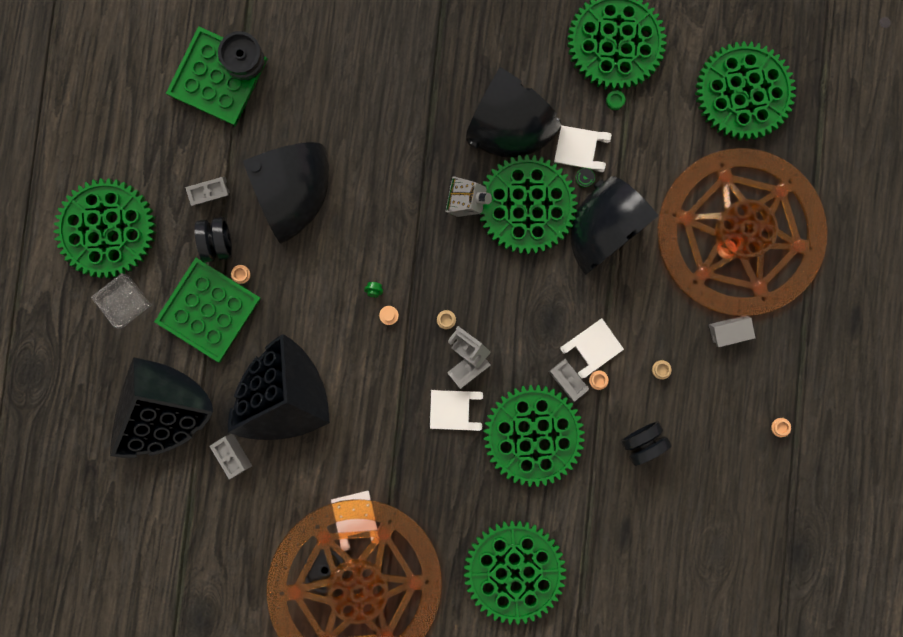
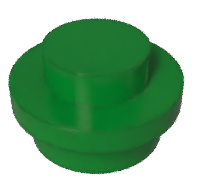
[364,282,383,298]

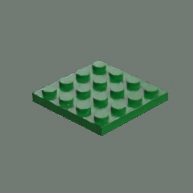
[166,26,268,127]
[154,258,261,363]

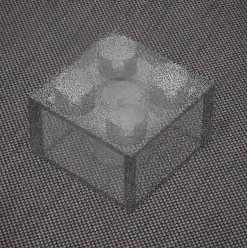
[91,273,152,329]

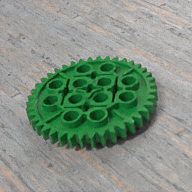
[567,0,667,91]
[695,41,796,141]
[479,155,578,255]
[54,178,156,278]
[483,385,585,487]
[464,520,566,625]

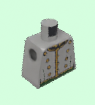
[445,177,492,217]

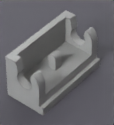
[185,177,230,206]
[709,315,755,347]
[448,326,491,369]
[447,359,490,389]
[548,359,589,402]
[210,434,252,479]

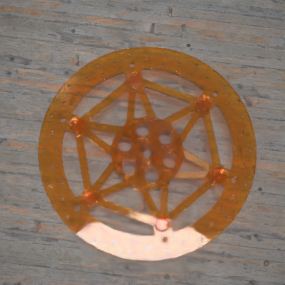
[658,148,827,316]
[266,499,442,637]

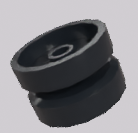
[218,31,265,80]
[195,217,232,263]
[621,421,672,466]
[303,545,349,593]

